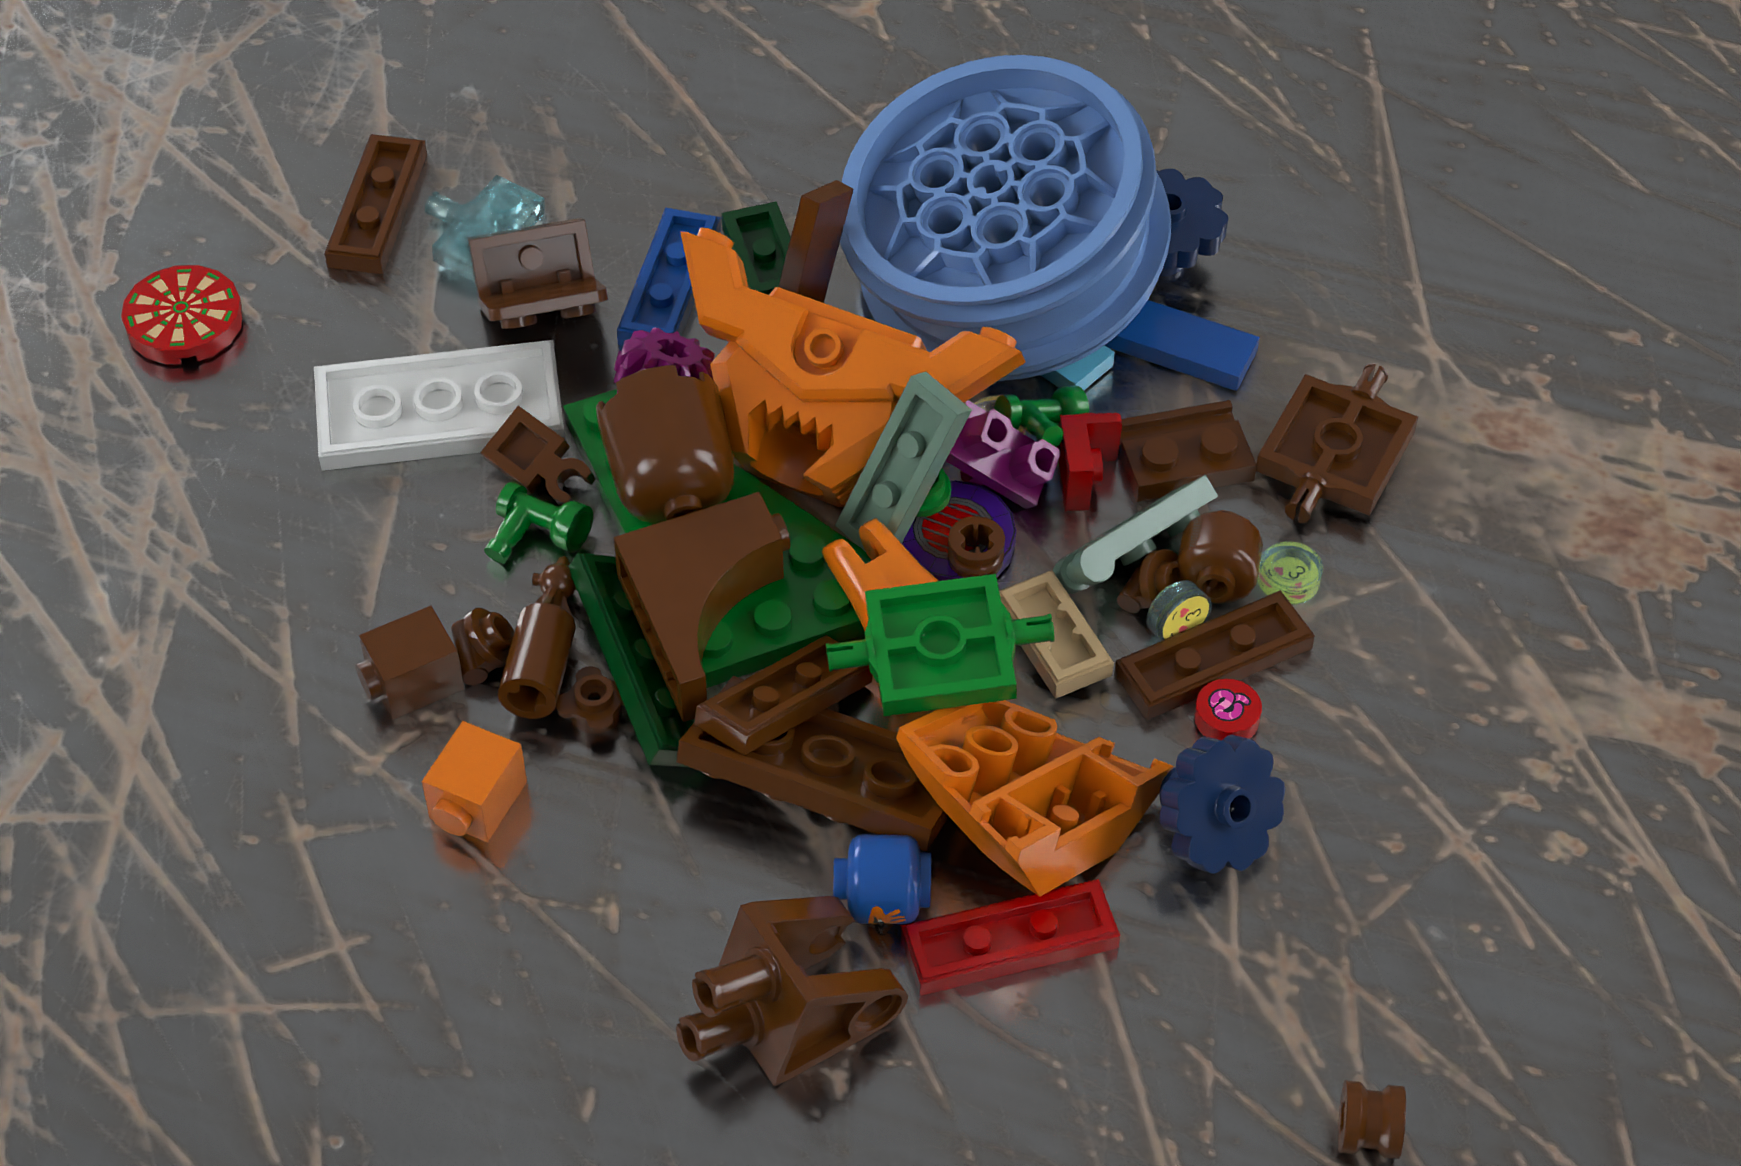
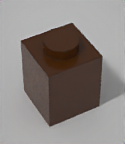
[356,605,465,720]

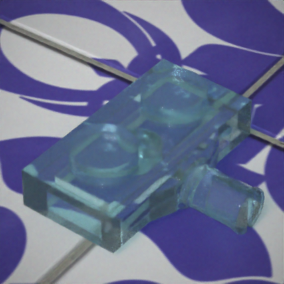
[425,175,545,282]

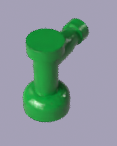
[994,386,1089,447]
[484,481,593,564]

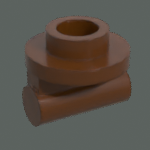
[1117,549,1188,613]
[451,608,514,685]

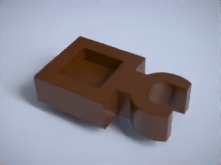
[480,405,596,506]

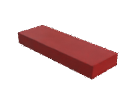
[901,879,1120,996]

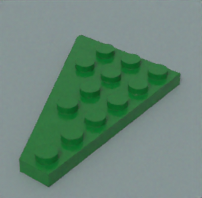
[563,389,871,688]

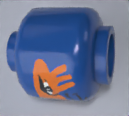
[833,834,931,925]

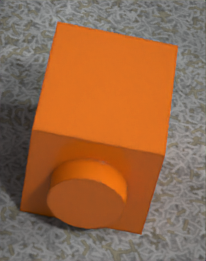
[422,721,527,843]

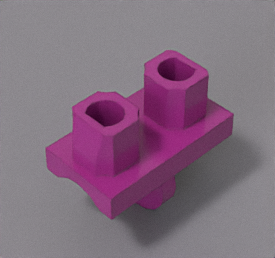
[946,400,1060,509]

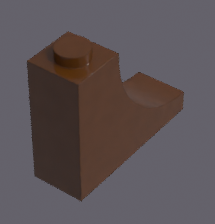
[613,492,790,723]

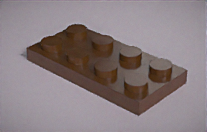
[676,676,949,852]

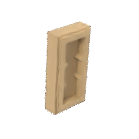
[999,570,1114,699]

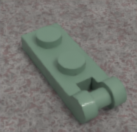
[1053,475,1218,594]

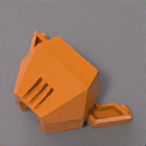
[680,228,1026,507]

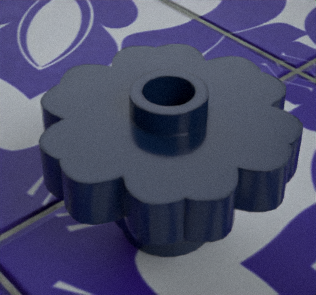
[1156,168,1229,276]
[1159,734,1285,874]

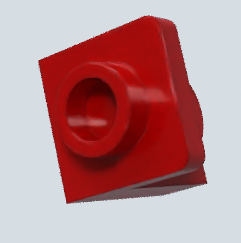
[1057,412,1122,512]

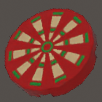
[121,265,243,364]

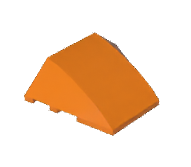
[896,700,1174,897]

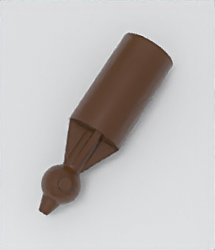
[498,556,577,719]

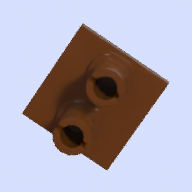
[676,896,908,1086]

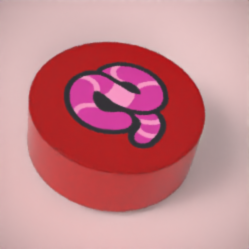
[1194,679,1262,740]

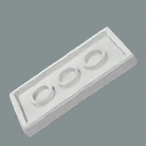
[314,340,565,471]

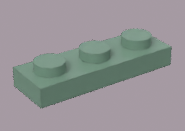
[835,372,972,552]

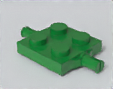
[826,574,1055,717]

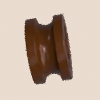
[947,516,1005,578]

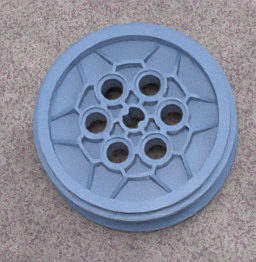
[840,55,1171,381]

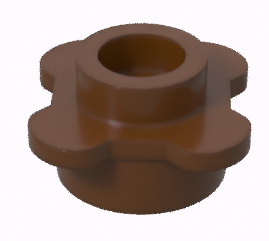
[556,666,624,734]

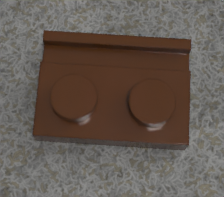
[1119,400,1257,502]

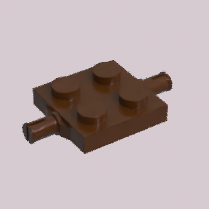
[1256,363,1418,523]

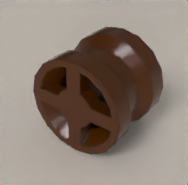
[1338,1080,1406,1159]

